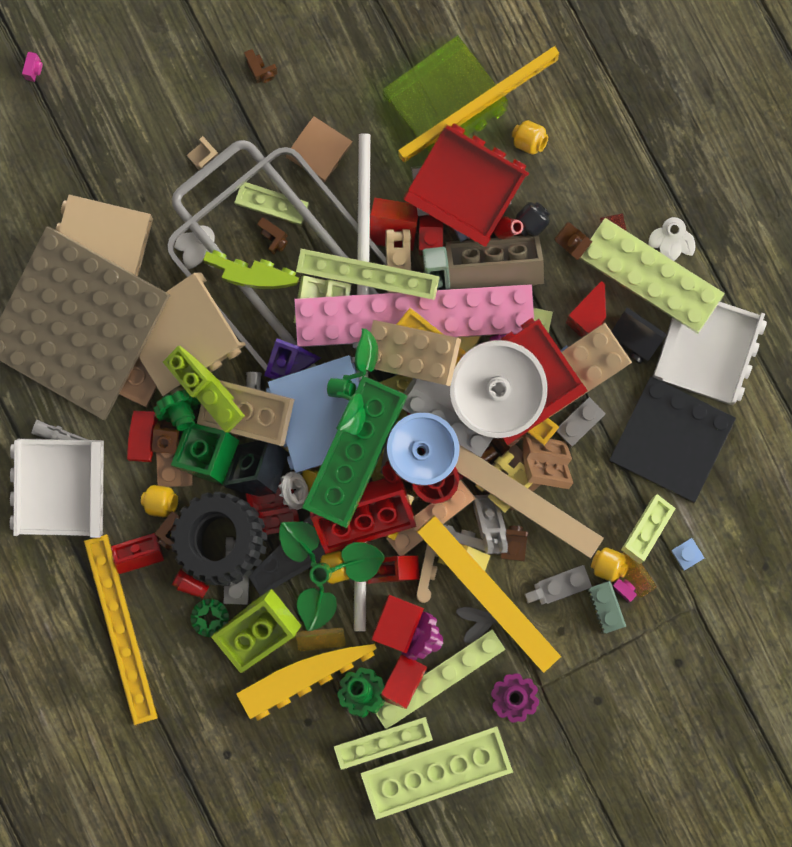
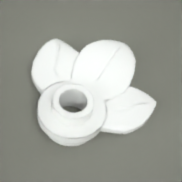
[648,217,695,261]
[174,226,217,269]

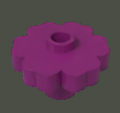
[401,611,443,660]
[491,673,539,723]

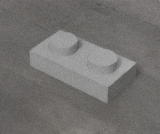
[556,397,606,448]

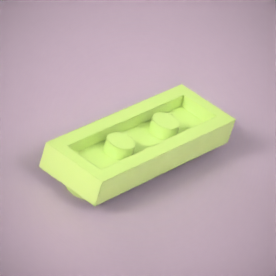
[235,182,309,226]
[621,494,676,564]

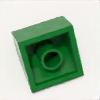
[171,423,239,484]

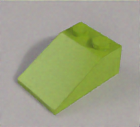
[211,589,301,673]

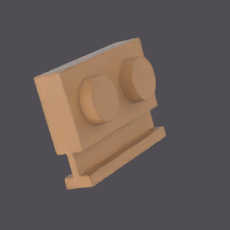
[156,439,193,487]

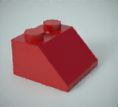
[566,281,606,338]

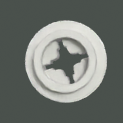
[278,472,309,510]

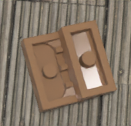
[286,117,353,182]
[523,434,573,489]

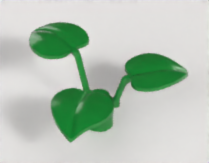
[327,328,378,435]
[279,521,385,631]

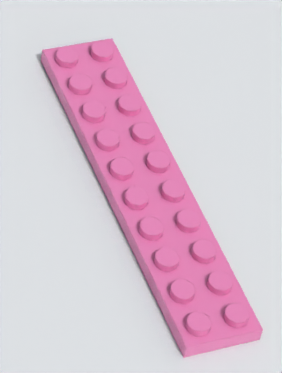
[295,285,534,347]

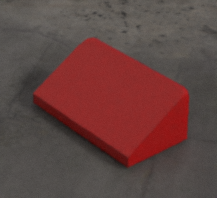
[111,533,164,574]
[381,654,427,709]

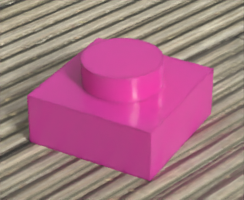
[22,52,42,82]
[612,579,637,603]

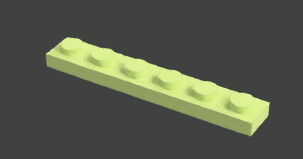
[296,249,439,300]
[375,630,505,729]

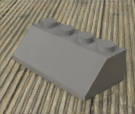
[402,378,493,457]

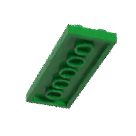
[302,376,408,528]

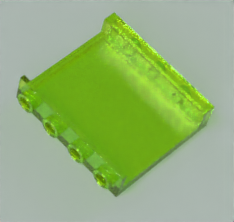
[383,35,508,152]

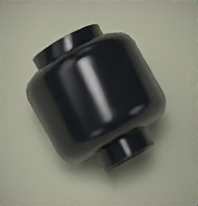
[515,202,550,237]

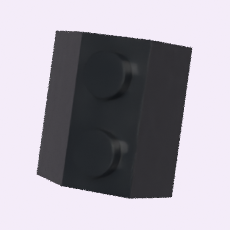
[611,308,667,364]
[223,440,288,497]

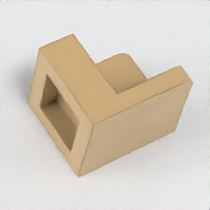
[187,136,219,170]

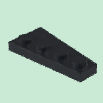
[249,516,325,597]

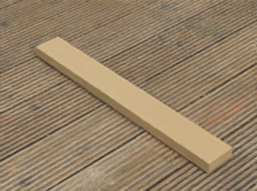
[455,444,604,559]

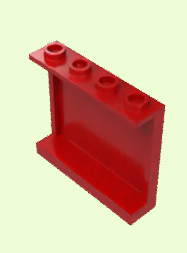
[403,123,529,247]
[500,318,588,445]

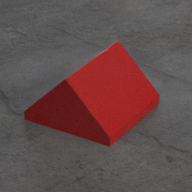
[370,198,419,251]
[370,595,424,654]

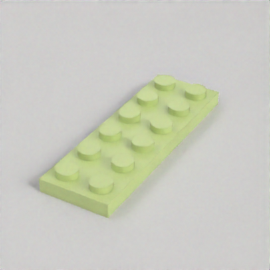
[579,218,725,334]
[361,726,513,820]

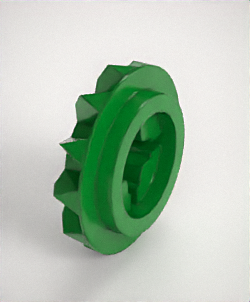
[190,599,229,637]

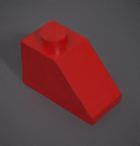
[419,215,443,255]
[366,556,420,584]

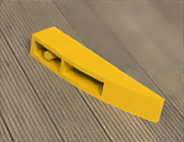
[237,644,377,721]

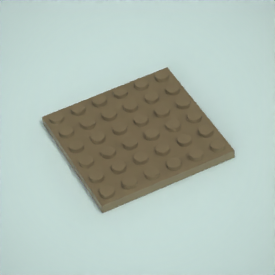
[0,227,170,420]

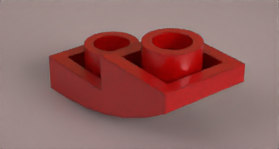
[127,411,158,462]

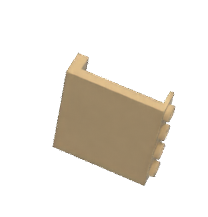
[56,195,153,276]
[139,273,246,396]

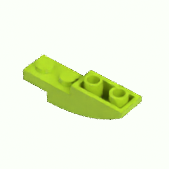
[203,250,299,289]
[163,346,245,432]

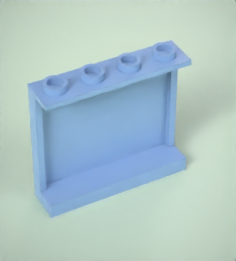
[266,355,360,474]

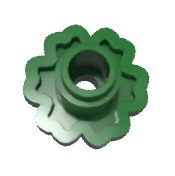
[153,390,201,431]
[338,667,385,718]

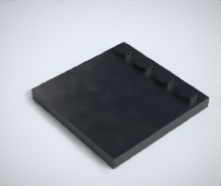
[609,376,736,503]

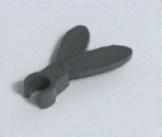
[457,607,497,643]

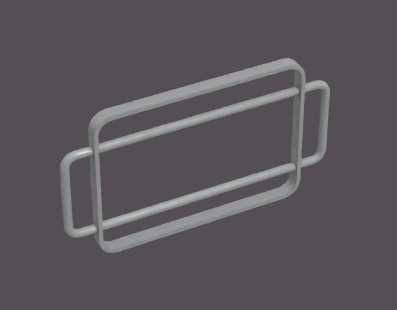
[168,140,398,380]

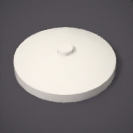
[450,340,547,438]

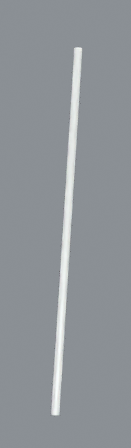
[354,134,371,631]

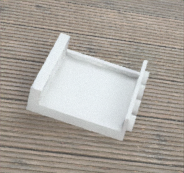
[653,302,767,406]
[10,439,104,538]

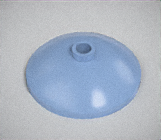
[386,413,459,485]

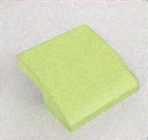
[293,276,351,323]

